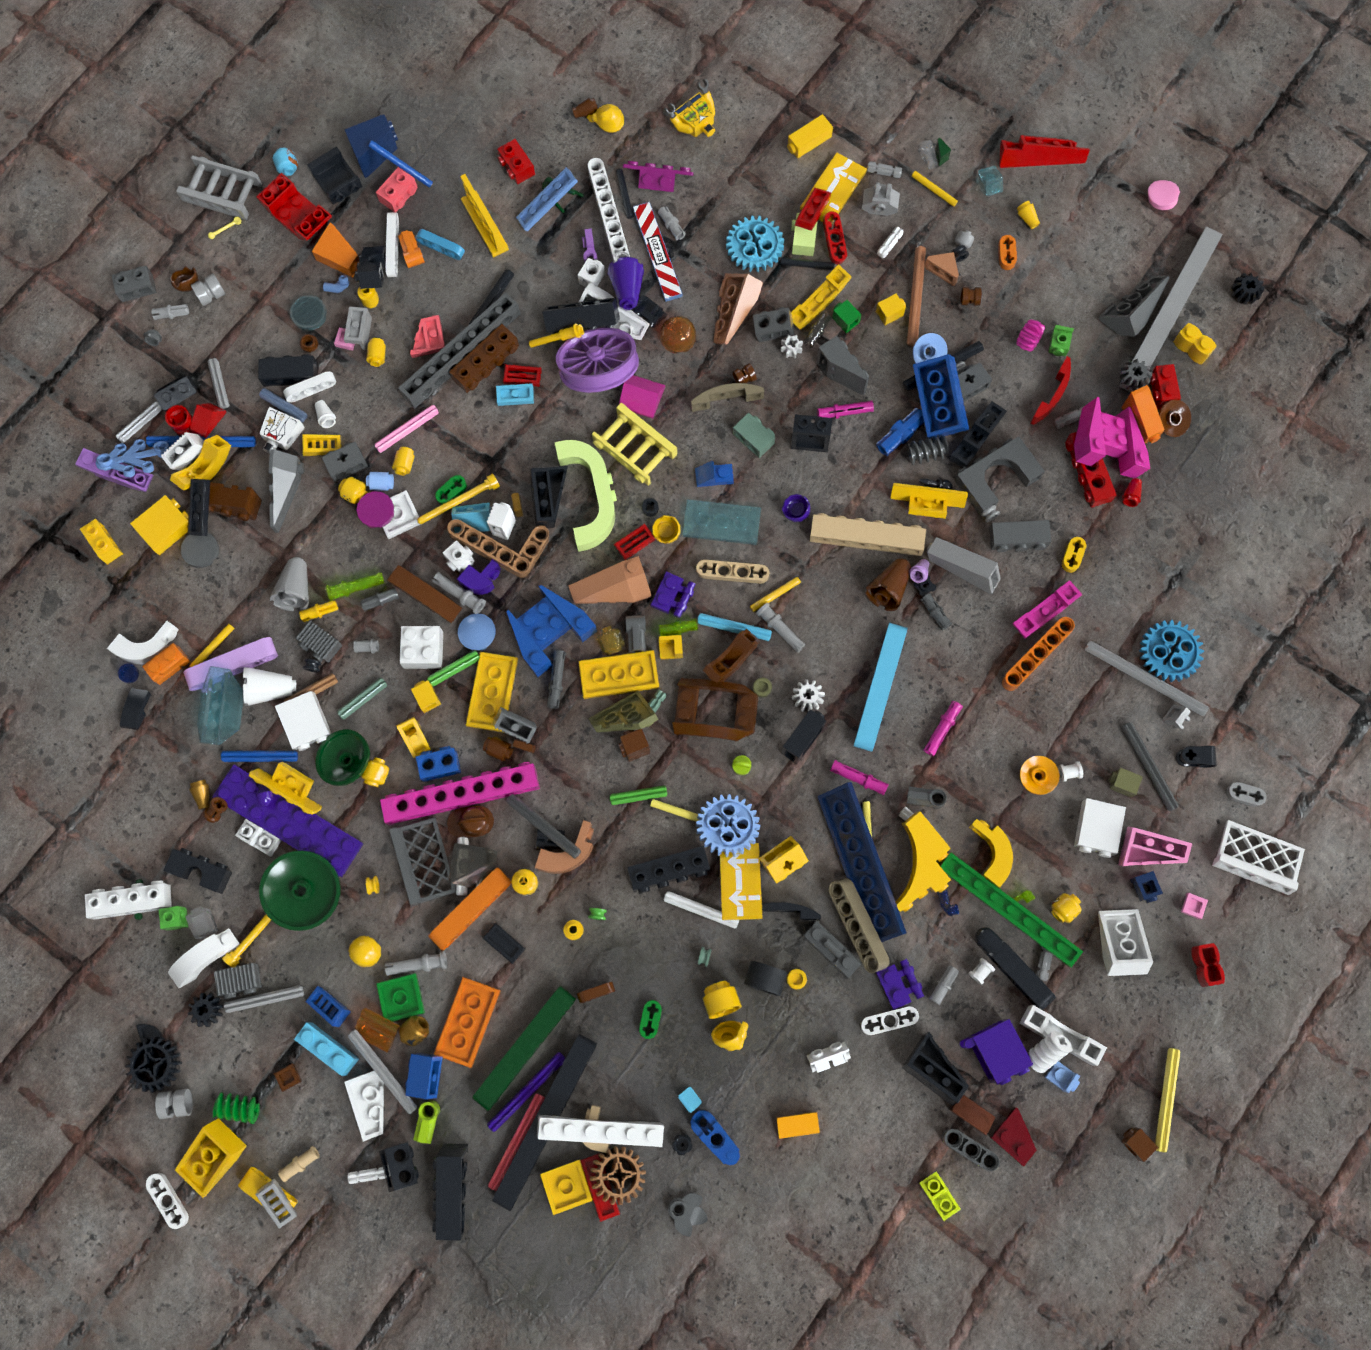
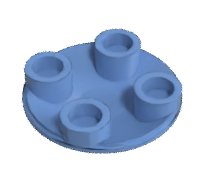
[458,613,496,650]

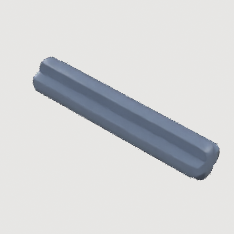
[259,388,308,422]

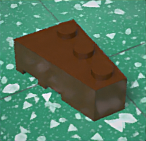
[209,482,262,521]

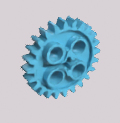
[726,216,784,272]

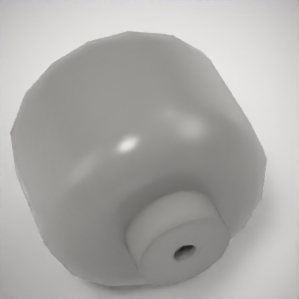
[954,230,974,249]

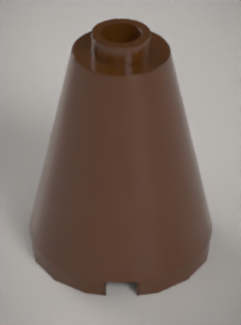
[865,559,912,611]

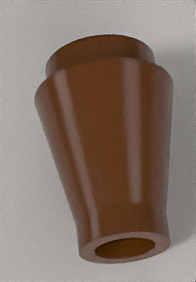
[572,97,598,119]

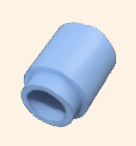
[366,472,394,491]

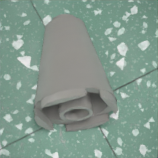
[270,557,309,611]

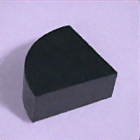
[136,1024,163,1044]

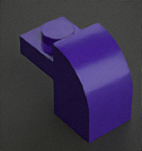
[457,559,501,595]

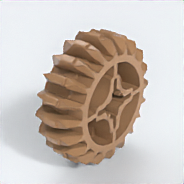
[590,1146,646,1205]

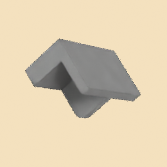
[344,307,372,350]

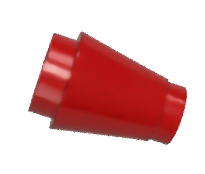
[1122,478,1142,507]

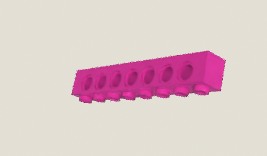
[380,762,540,825]

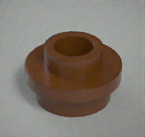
[300,334,319,352]

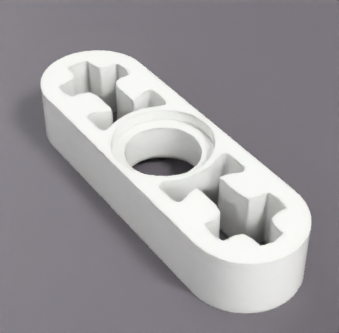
[283,372,336,402]
[861,1007,919,1035]
[146,1173,189,1229]

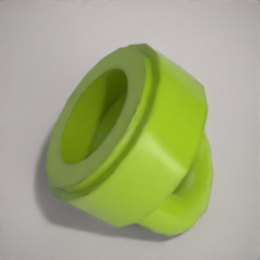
[732,755,752,775]

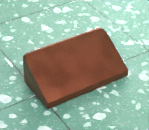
[950,1095,995,1135]

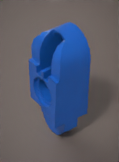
[691,1110,740,1165]

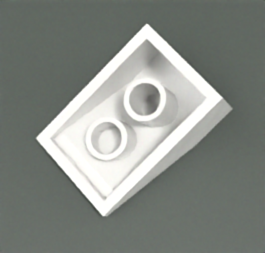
[1098,909,1153,976]

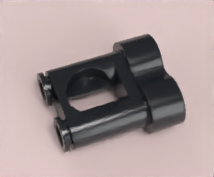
[536,829,565,850]

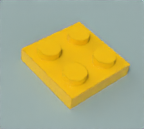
[540,1159,593,1215]

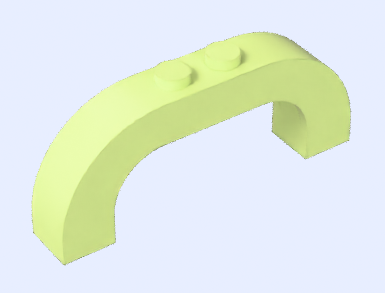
[555,440,617,552]

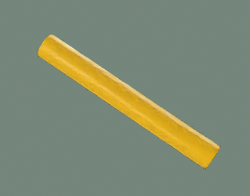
[911,171,958,207]
[750,577,801,612]
[189,624,235,667]

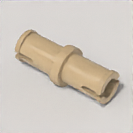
[278,1146,320,1182]

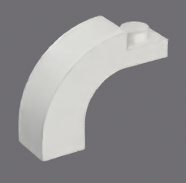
[107,621,179,664]
[168,929,240,988]

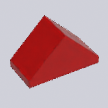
[190,403,227,438]

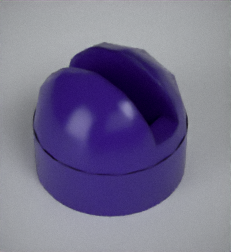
[256,791,273,806]

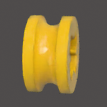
[366,876,380,895]

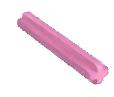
[374,405,439,453]

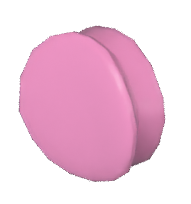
[1148,180,1180,210]

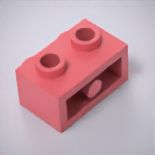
[376,167,418,212]

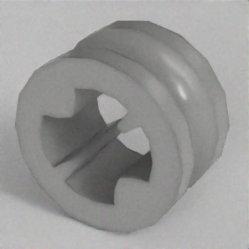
[981,505,1000,522]

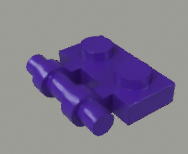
[651,572,696,618]
[876,959,924,1010]

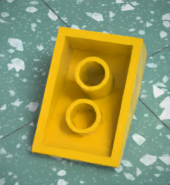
[175,1119,247,1198]

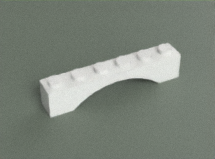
[537,1115,664,1147]

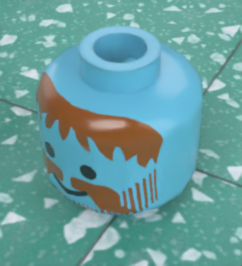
[272,148,298,176]

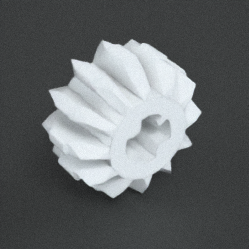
[792,679,825,712]

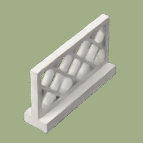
[1212,820,1305,895]

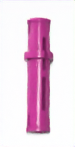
[817,400,874,419]
[923,701,963,756]
[830,760,889,796]

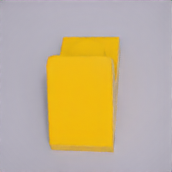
[396,717,431,758]

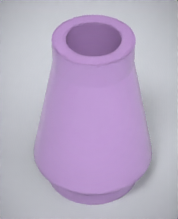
[909,559,929,583]

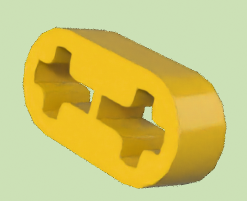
[1062,537,1086,573]

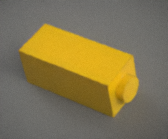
[787,114,833,159]

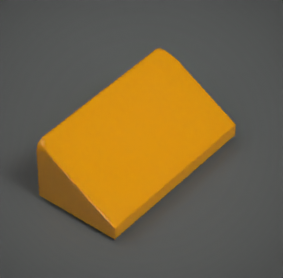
[776,1112,820,1139]

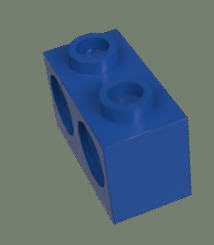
[416,746,461,782]

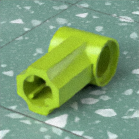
[413,1100,440,1144]

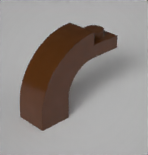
[703,629,760,683]

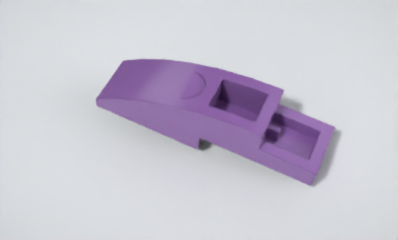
[75,448,153,492]

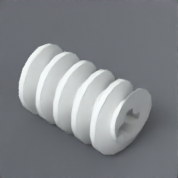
[1029,1031,1072,1073]

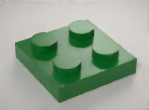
[377,973,425,1023]

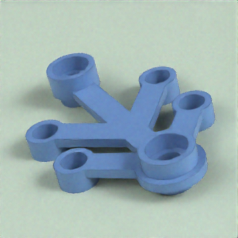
[95,439,169,477]

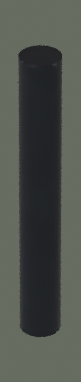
[616,169,634,219]
[780,257,835,270]

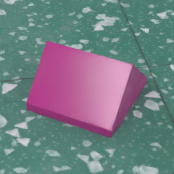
[619,375,665,419]

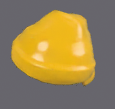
[586,104,624,133]
[711,1021,748,1051]

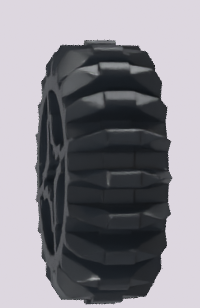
[125,1036,182,1093]

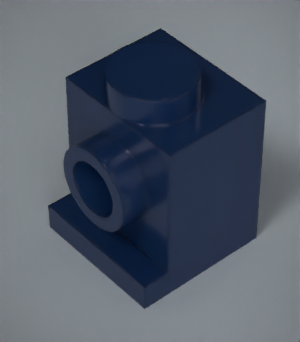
[1130,871,1163,903]

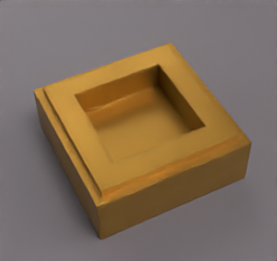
[511,493,523,517]

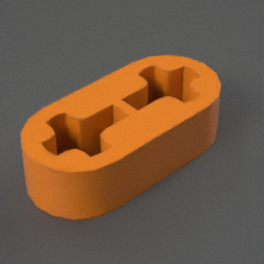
[998,235,1017,270]

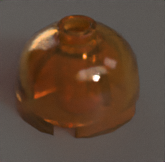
[660,316,696,354]

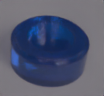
[118,664,139,684]

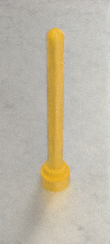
[417,474,500,524]
[222,914,271,968]

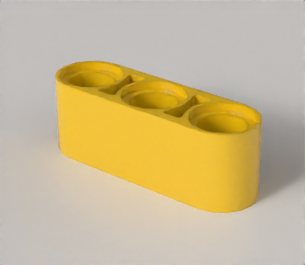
[238,1167,298,1219]

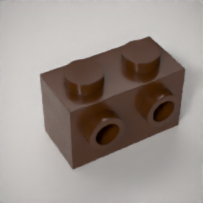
[618,729,650,762]

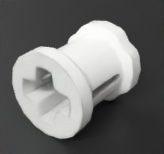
[1058,761,1083,782]
[968,958,995,985]

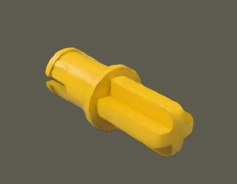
[299,601,338,622]

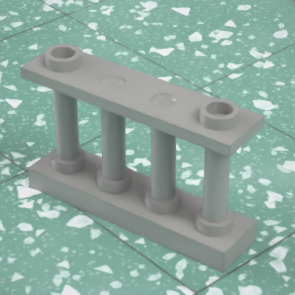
[176,155,262,220]

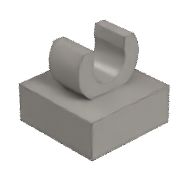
[1163,704,1191,729]

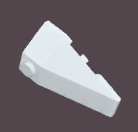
[579,283,650,340]

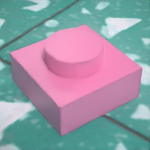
[334,327,355,351]
[1181,893,1208,920]

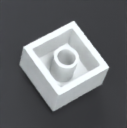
[400,626,443,669]

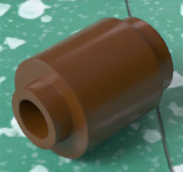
[483,737,513,762]

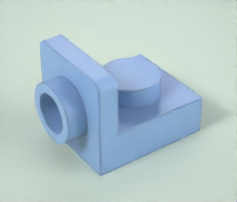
[1045,1061,1080,1093]

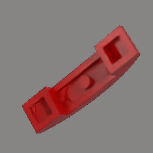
[1030,356,1071,425]

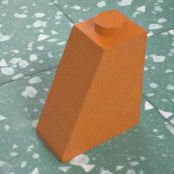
[312,223,359,278]
[1121,385,1164,444]

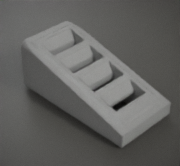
[255,1178,297,1229]

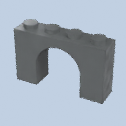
[955,436,1045,516]

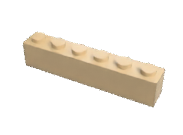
[810,513,926,556]

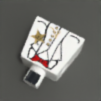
[260,407,305,454]

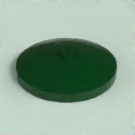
[259,851,341,931]

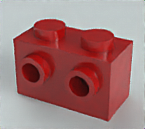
[497,139,535,185]
[1150,364,1181,409]

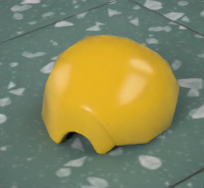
[652,515,681,544]
[348,936,381,967]

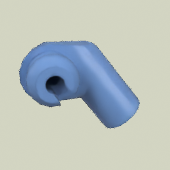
[323,275,349,293]

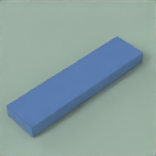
[516,167,578,232]

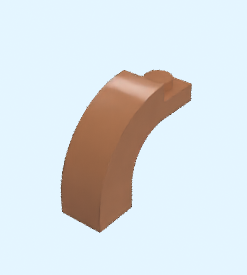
[535,820,594,874]

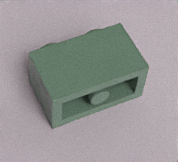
[733,413,775,458]

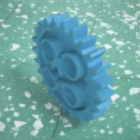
[1139,620,1204,682]

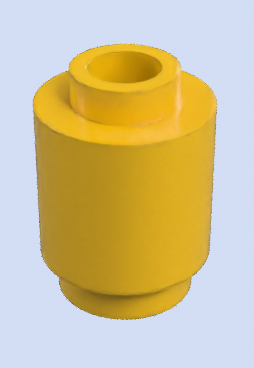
[357,287,379,308]
[366,338,386,367]
[392,447,415,476]

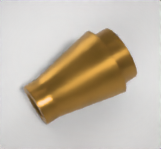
[189,780,210,810]

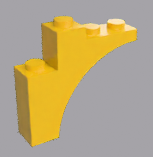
[895,811,951,912]

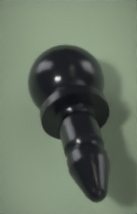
[919,479,953,490]

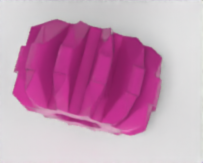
[1016,319,1045,352]

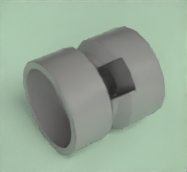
[191,273,226,306]
[155,1089,193,1119]

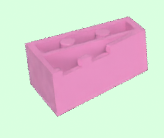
[1118,827,1192,866]

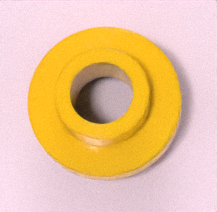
[564,920,584,940]

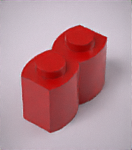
[1191,943,1225,987]

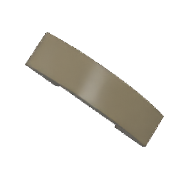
[691,383,764,412]

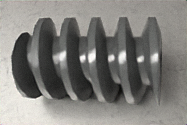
[907,435,948,465]

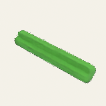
[427,651,480,686]
[610,786,667,805]

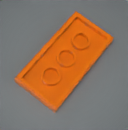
[434,977,501,1068]

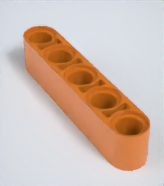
[1002,617,1075,691]
[428,867,511,951]

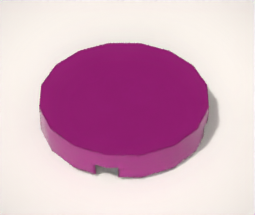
[356,491,395,528]

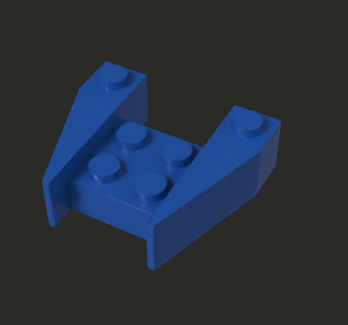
[506,585,597,678]

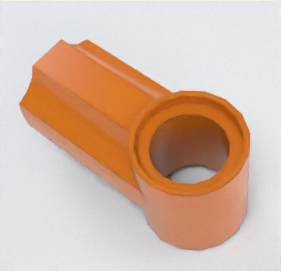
[398,230,425,268]

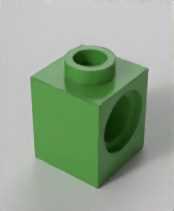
[159,906,188,931]

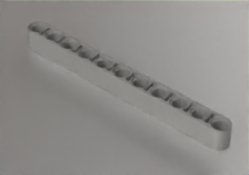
[1118,227,1223,393]

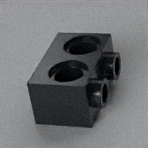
[379,1142,419,1192]

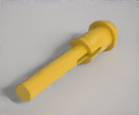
[529,324,584,348]

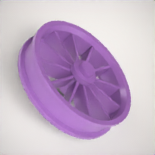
[556,328,639,393]

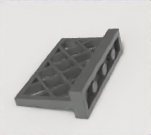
[389,818,456,907]

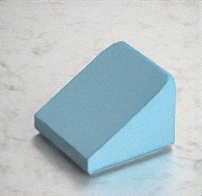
[678,1087,702,1113]

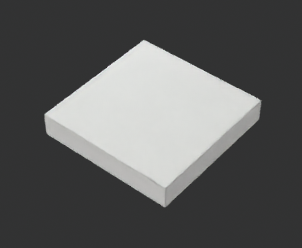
[383,490,421,539]

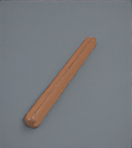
[907,246,926,347]

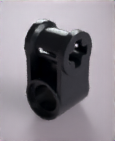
[1176,745,1217,768]

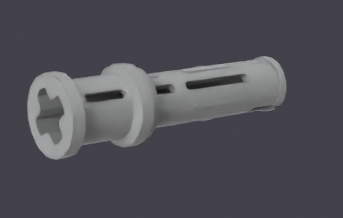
[432,572,486,614]
[756,602,806,653]
[385,951,447,976]

